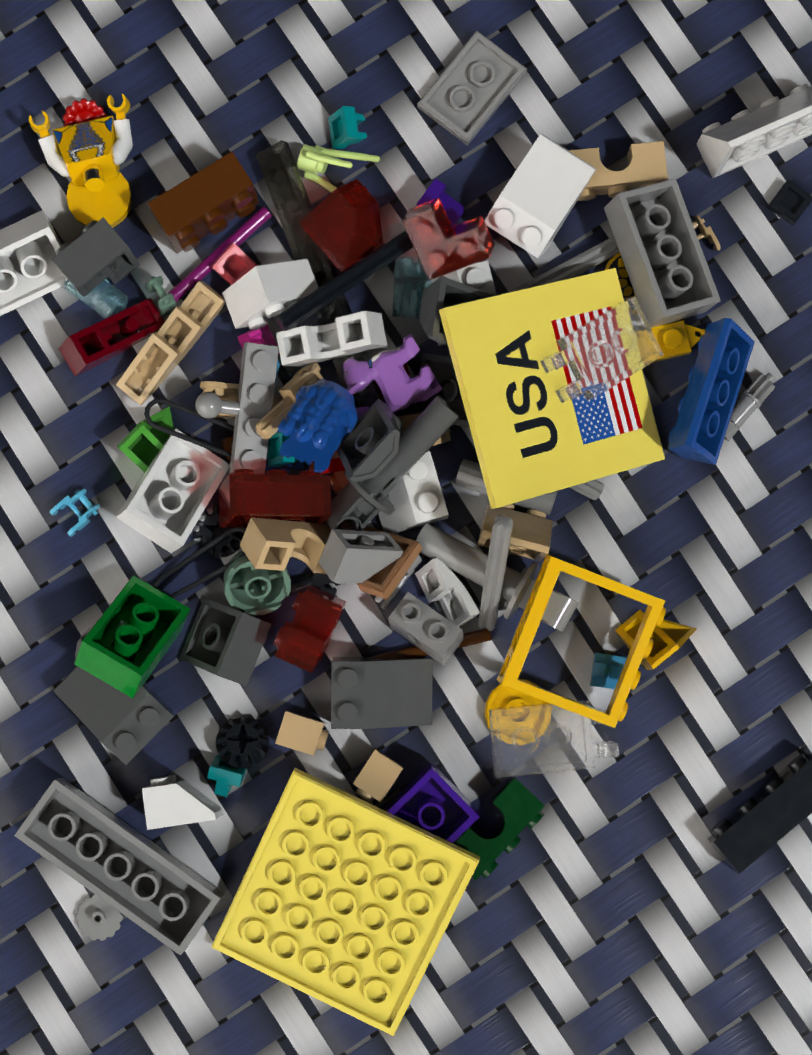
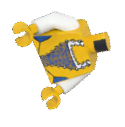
[29,93,133,192]

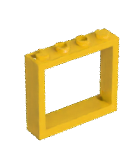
[497,554,666,728]

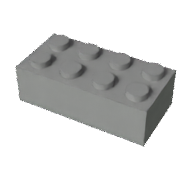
[604,178,721,329]

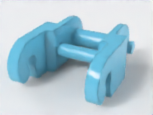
[50,489,100,537]

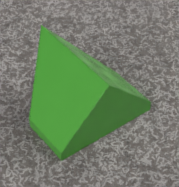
[117,406,174,473]

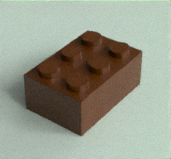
[147,151,259,253]

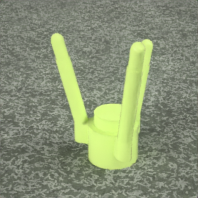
[297,144,380,205]

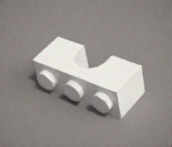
[276,311,387,367]

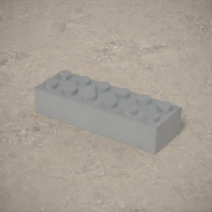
[14,777,225,956]

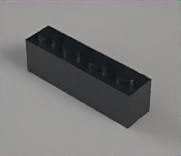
[708,754,812,874]

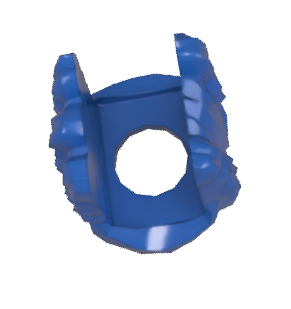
[278,379,358,473]

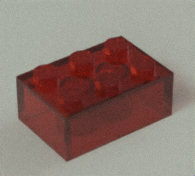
[219,469,331,528]

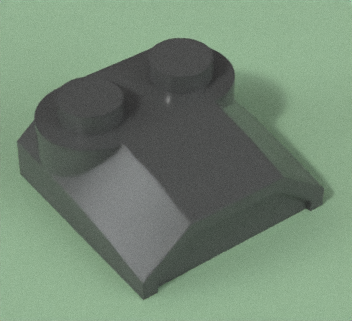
[336,399,402,482]

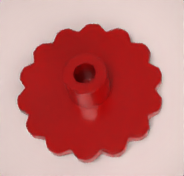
[63,98,107,127]

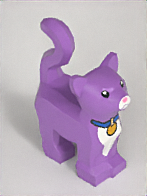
[343,334,443,420]

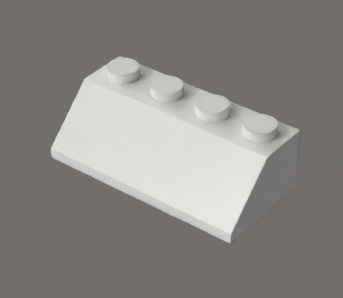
[0,210,70,316]

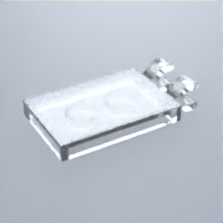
[540,296,664,403]
[489,700,619,778]

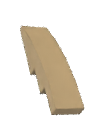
[116,281,226,405]

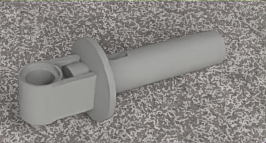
[416,523,578,632]

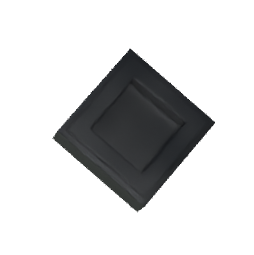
[767,179,812,226]

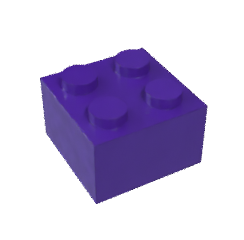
[384,762,480,843]

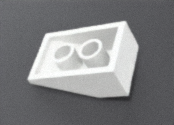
[483,133,596,258]
[116,429,230,553]

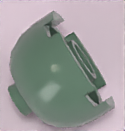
[224,551,291,616]

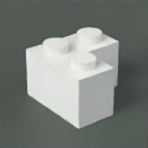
[222,259,318,330]

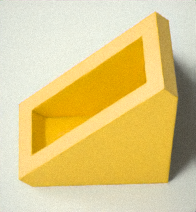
[615,610,697,670]

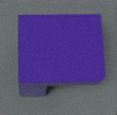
[416,179,465,235]

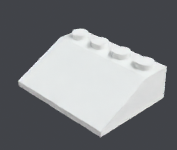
[696,84,812,179]

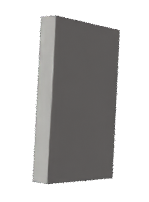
[417,31,527,146]

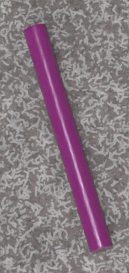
[168,206,272,303]

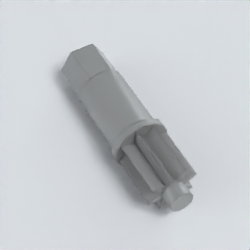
[724,373,775,442]

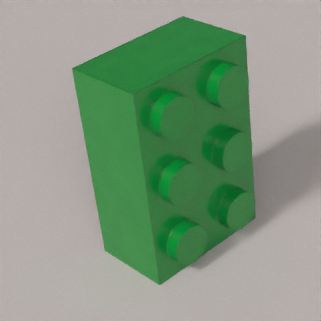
[74,575,190,699]

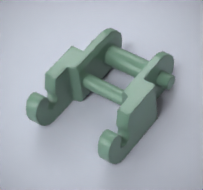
[145,276,176,316]

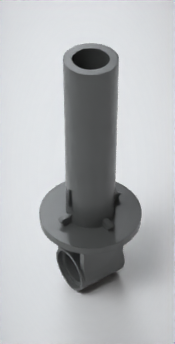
[323,395,460,531]

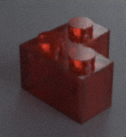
[402,197,495,281]
[273,586,347,673]

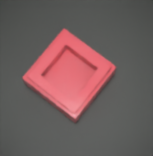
[210,243,257,286]

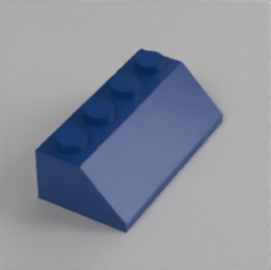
[668,318,755,465]

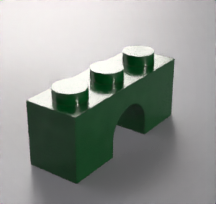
[453,776,545,881]

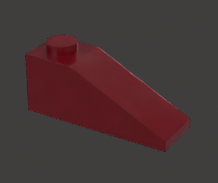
[58,298,165,377]

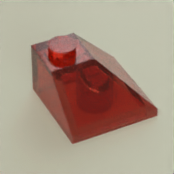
[299,179,384,272]

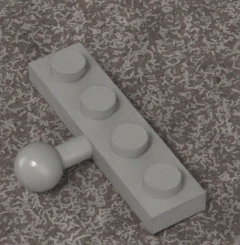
[195,342,279,478]

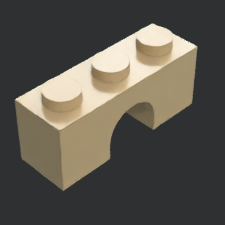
[568,141,668,201]
[240,517,331,574]

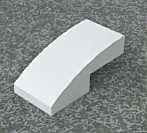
[415,558,480,627]

